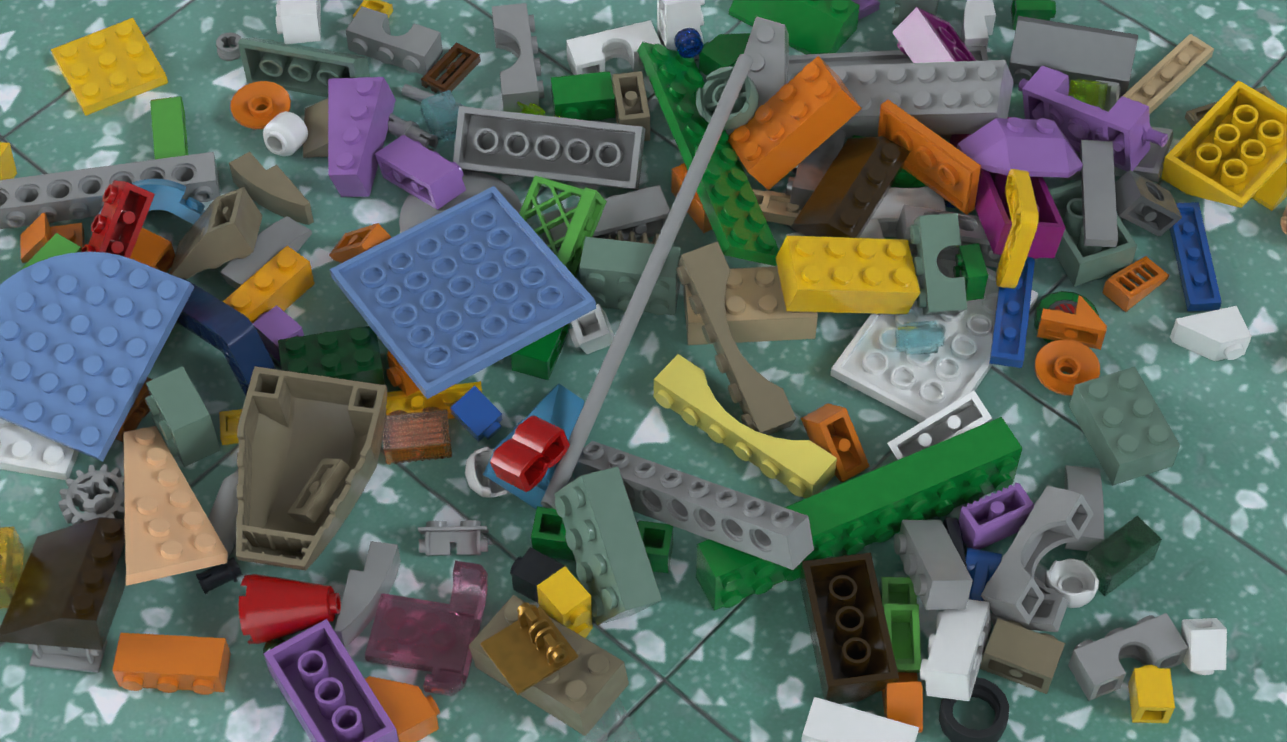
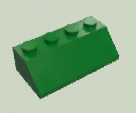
[729,0,860,55]

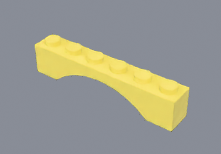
[654,354,837,499]

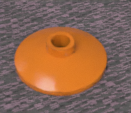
[230,81,291,129]
[1034,339,1100,396]

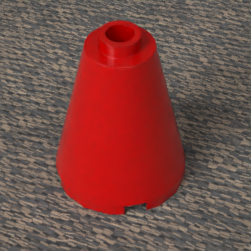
[239,574,341,644]

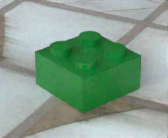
[953,243,988,301]

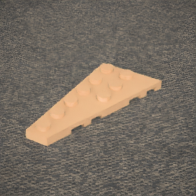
[123,426,228,586]

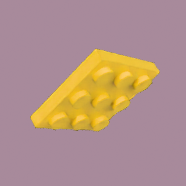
[51,18,168,116]

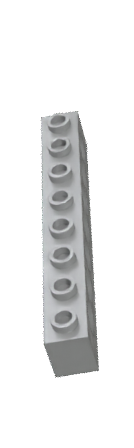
[0,152,221,229]
[573,441,814,570]

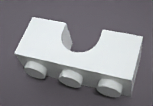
[566,20,661,75]

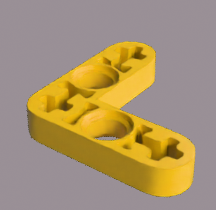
[996,169,1039,289]

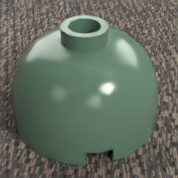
[696,66,759,130]

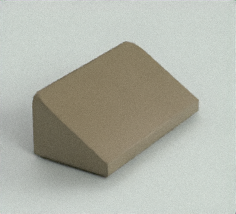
[303,98,328,158]

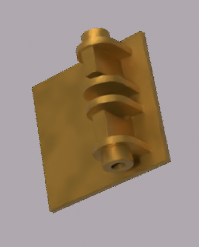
[480,602,579,696]

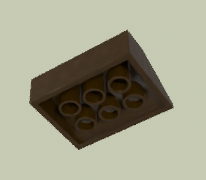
[0,517,126,650]

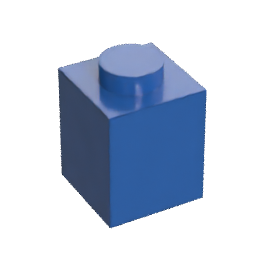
[450,385,503,442]

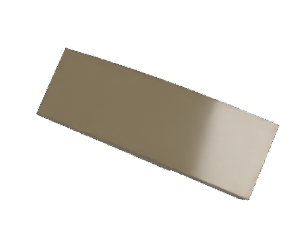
[229,151,314,225]

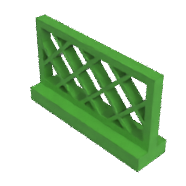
[519,175,607,278]

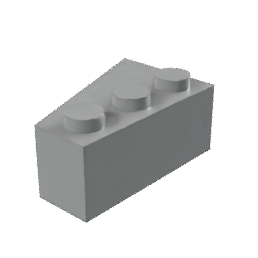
[744,16,789,108]

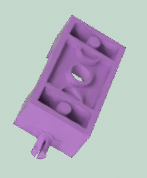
[1018,65,1168,171]

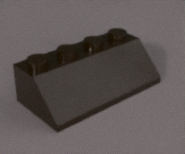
[791,136,910,238]
[800,553,899,704]

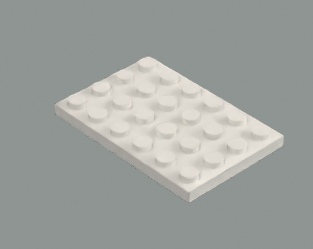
[830,255,1038,423]

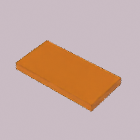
[878,99,981,215]

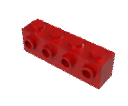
[81,180,155,258]

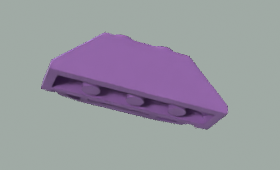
[957,117,1083,178]

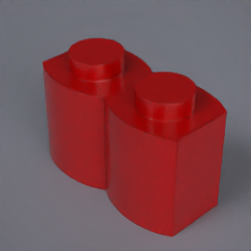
[490,415,570,492]

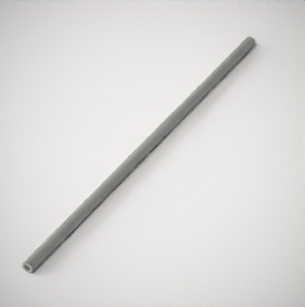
[541,54,753,509]

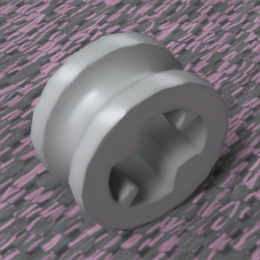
[216,32,242,61]

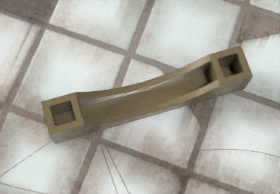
[676,241,796,435]

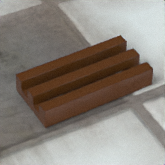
[421,42,481,98]

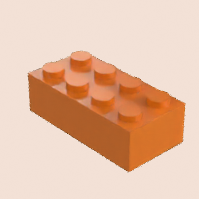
[728,56,862,190]

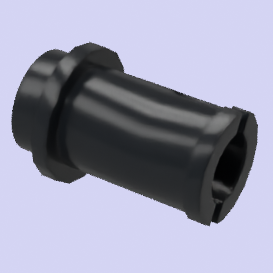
[196,557,243,594]

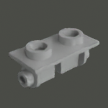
[418,520,489,556]
[28,640,107,673]

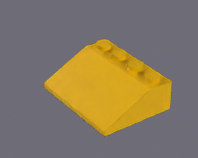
[1161,80,1287,208]

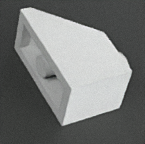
[1170,306,1252,361]

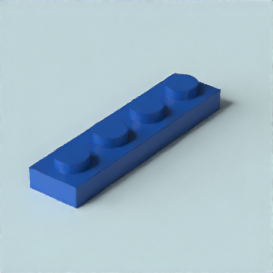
[1170,202,1222,311]
[989,257,1035,368]

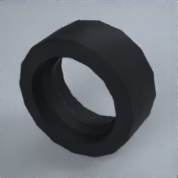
[939,677,1009,742]

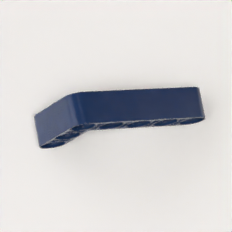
[176,278,276,396]

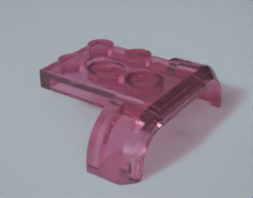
[365,560,488,697]

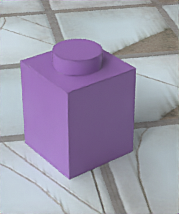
[252,305,304,363]

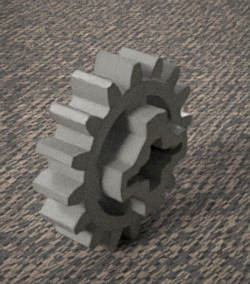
[58,464,124,525]

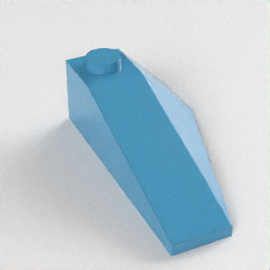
[483,384,585,509]

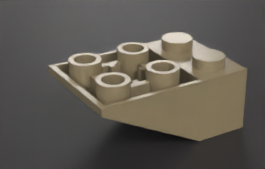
[169,187,262,279]

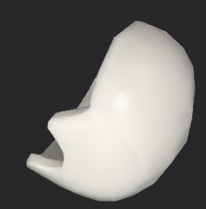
[465,447,509,498]
[1045,558,1099,608]

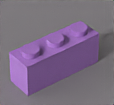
[375,135,466,210]

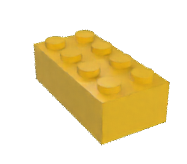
[776,236,920,314]

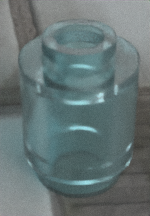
[895,321,944,355]

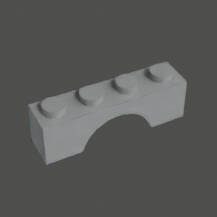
[491,3,544,113]
[981,485,1094,625]

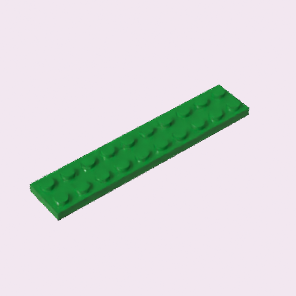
[637,41,779,266]

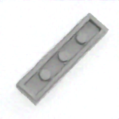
[1080,140,1118,247]

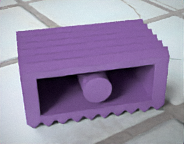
[959,482,1034,550]

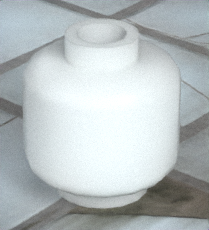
[263,111,308,157]

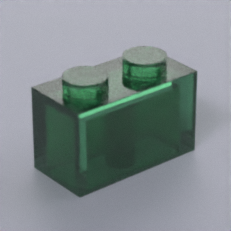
[1085,516,1162,596]

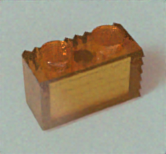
[383,407,452,465]

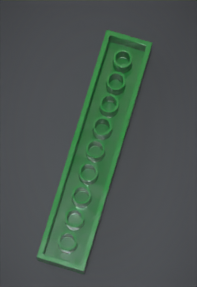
[696,417,1022,611]

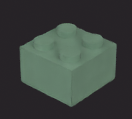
[145,366,221,467]

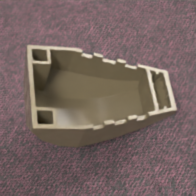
[236,366,387,571]

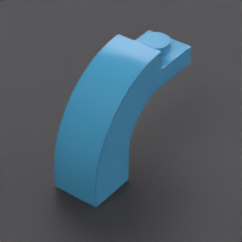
[99,178,205,225]

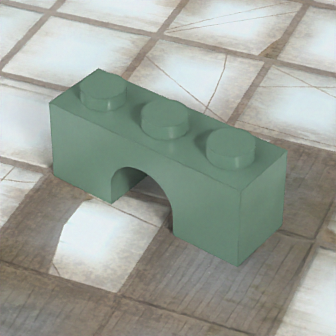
[910,213,967,315]

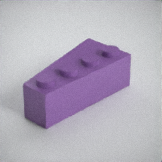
[328,77,396,197]

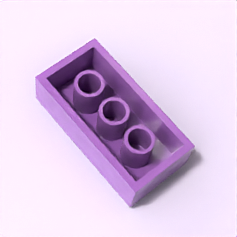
[263,619,399,742]

